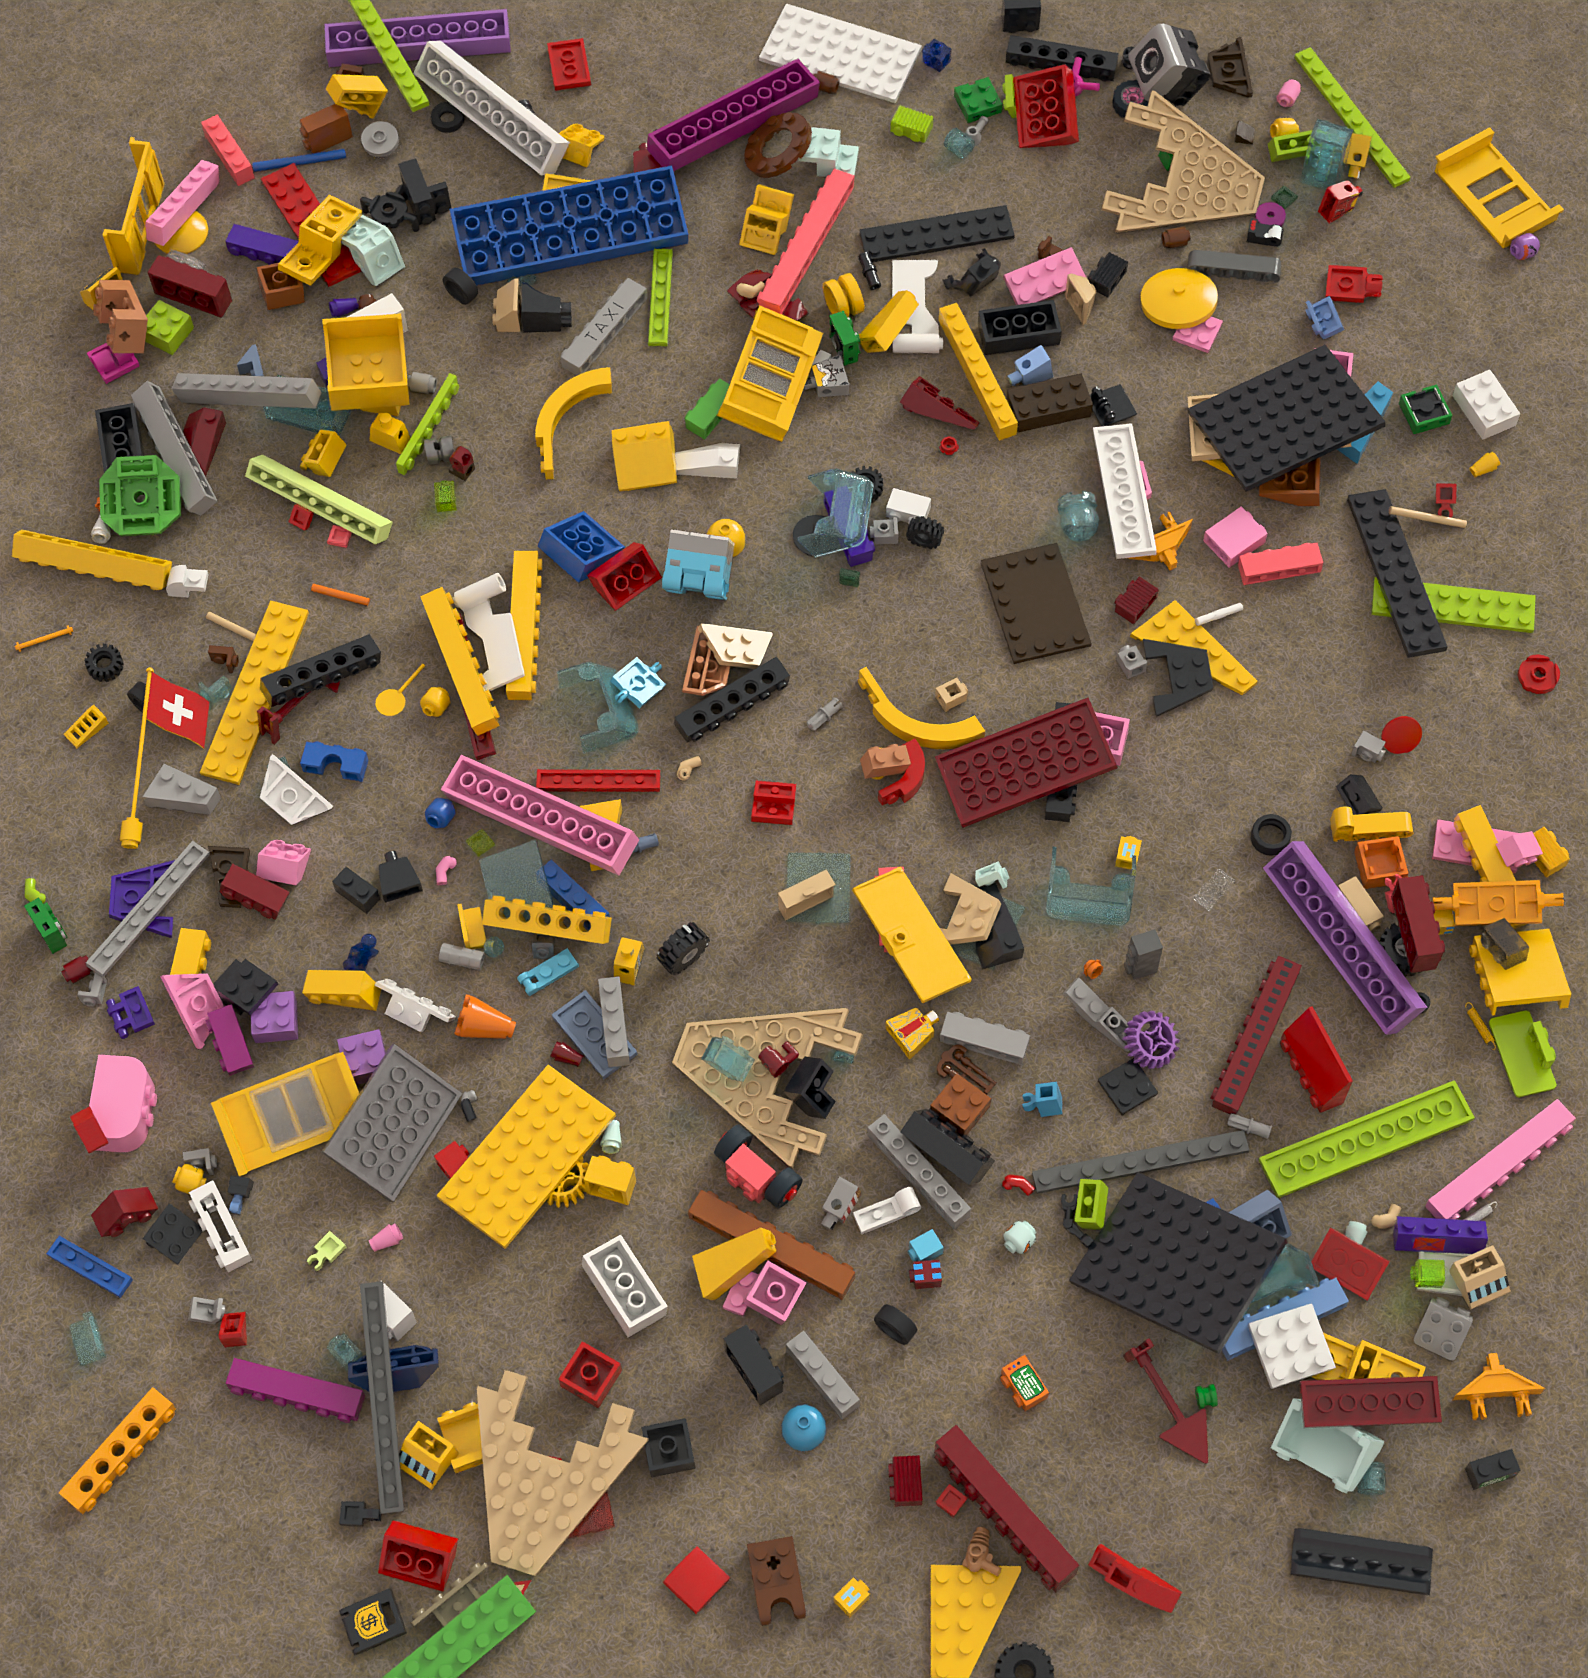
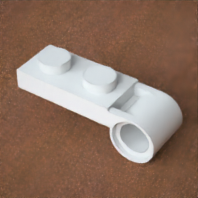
[853,1187,921,1235]

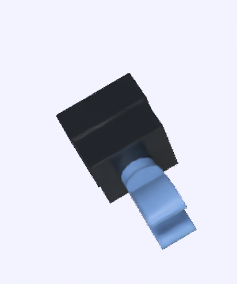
[228,1175,254,1214]

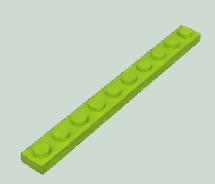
[348,0,430,112]
[1294,47,1411,188]

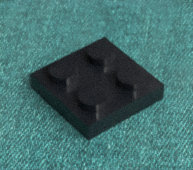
[1098,1058,1158,1115]

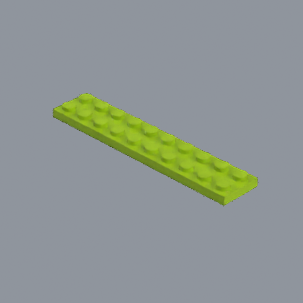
[1258,1080,1475,1198]

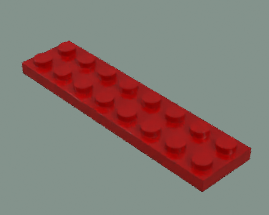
[261,163,362,287]

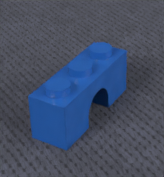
[300,742,369,782]

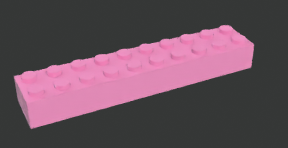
[441,755,639,876]

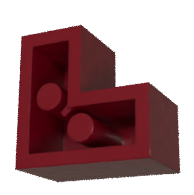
[91,1187,158,1237]

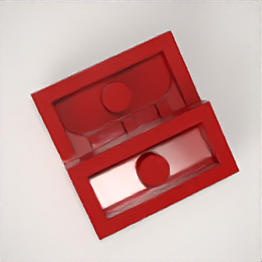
[751,781,797,825]
[663,1547,730,1614]

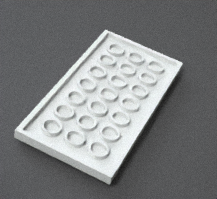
[759,4,922,103]

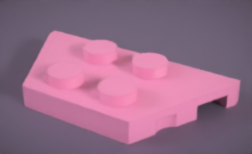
[160,974,224,1049]

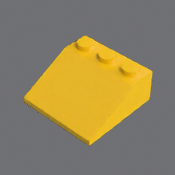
[612,421,677,491]

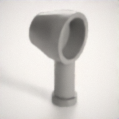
[963,116,989,147]

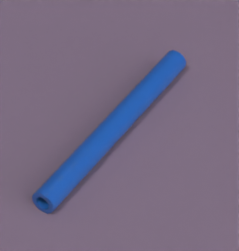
[252,149,346,172]

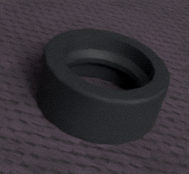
[442,267,478,305]
[1250,814,1292,856]
[874,1304,917,1345]

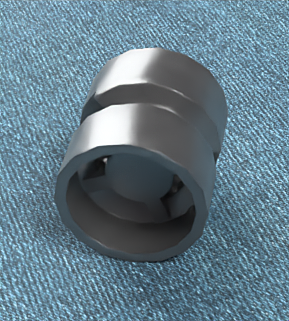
[424,435,454,465]

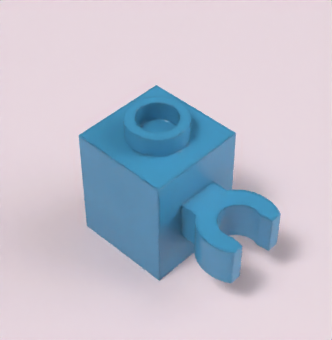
[1022,1082,1062,1117]

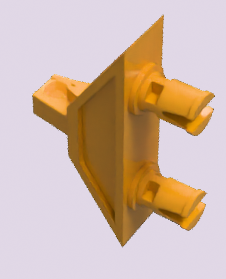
[1128,512,1193,570]
[1453,1353,1545,1420]

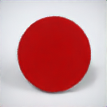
[1381,716,1422,754]

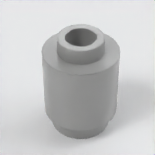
[408,372,437,394]

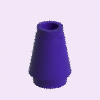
[329,298,358,318]

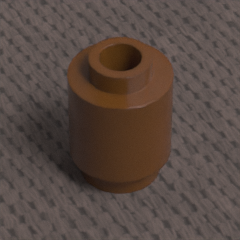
[814,71,840,94]
[1161,227,1190,249]

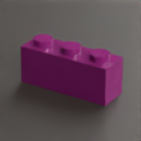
[205,1004,254,1076]

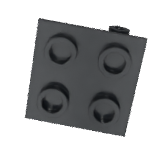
[1090,384,1137,427]
[142,1203,203,1265]

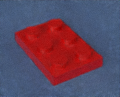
[547,38,591,91]
[1309,1228,1390,1301]

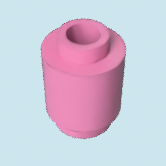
[1277,79,1301,107]

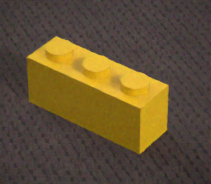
[170,928,211,975]

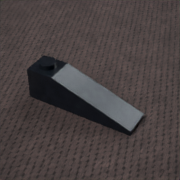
[976,883,1024,969]

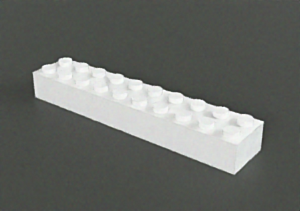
[413,41,570,175]

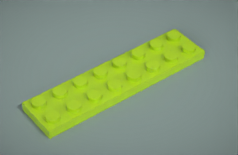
[1371,577,1536,633]

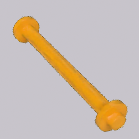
[15,625,74,652]

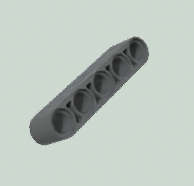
[1187,250,1282,283]

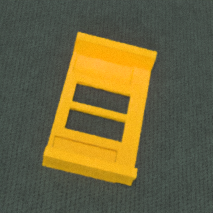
[1435,127,1564,249]

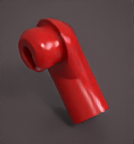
[1002,1174,1036,1196]

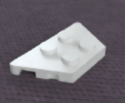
[260,754,333,825]

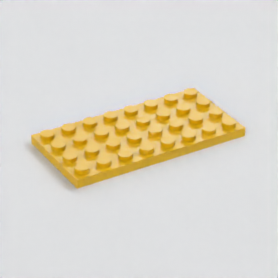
[437,1065,616,1249]

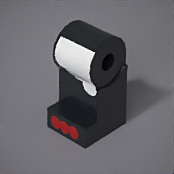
[1246,218,1284,247]

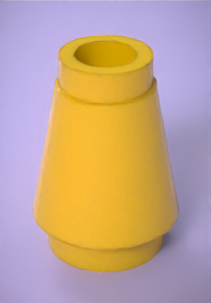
[1469,452,1500,478]

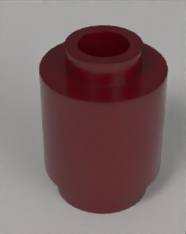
[61,955,93,984]

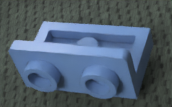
[1305,296,1344,339]

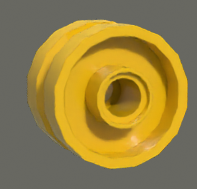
[822,273,865,317]

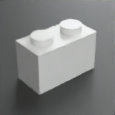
[886,488,931,524]

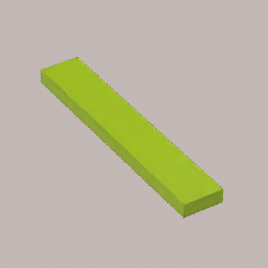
[648,249,673,346]

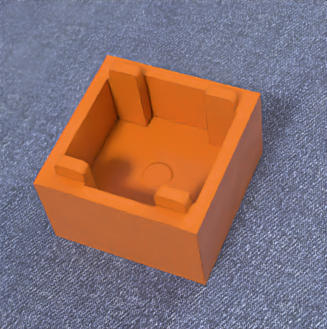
[1354,836,1409,889]

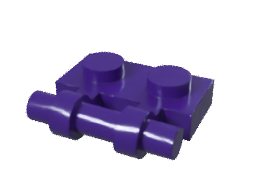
[106,986,155,1039]

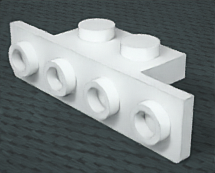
[375,979,456,1032]

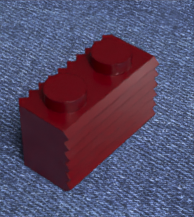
[1114,576,1159,625]
[888,1455,923,1507]

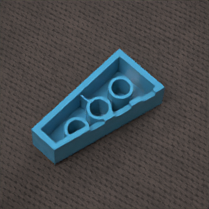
[1337,382,1393,464]

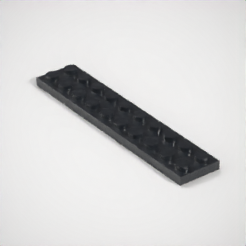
[1347,489,1448,658]

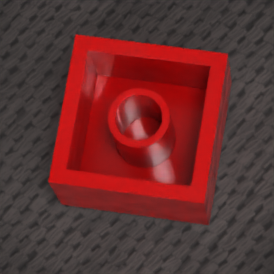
[558,1341,622,1409]

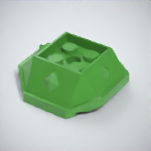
[99,455,181,537]

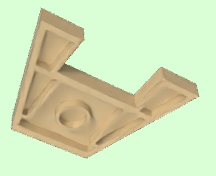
[940,873,1001,945]

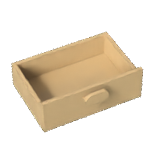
[778,869,836,920]

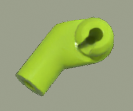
[25,878,46,904]

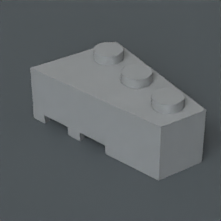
[143,764,221,815]

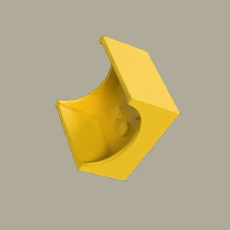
[322,314,410,411]

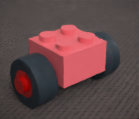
[714,1125,803,1209]

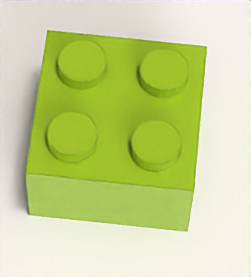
[145,300,194,355]

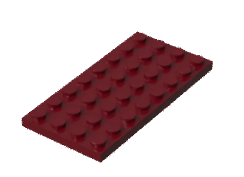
[935,697,1118,828]

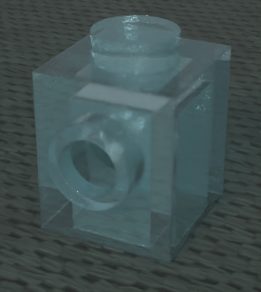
[327,1333,363,1372]

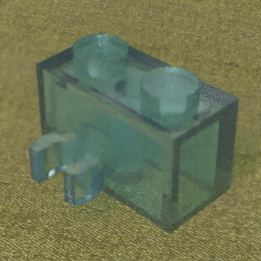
[701,1036,755,1082]

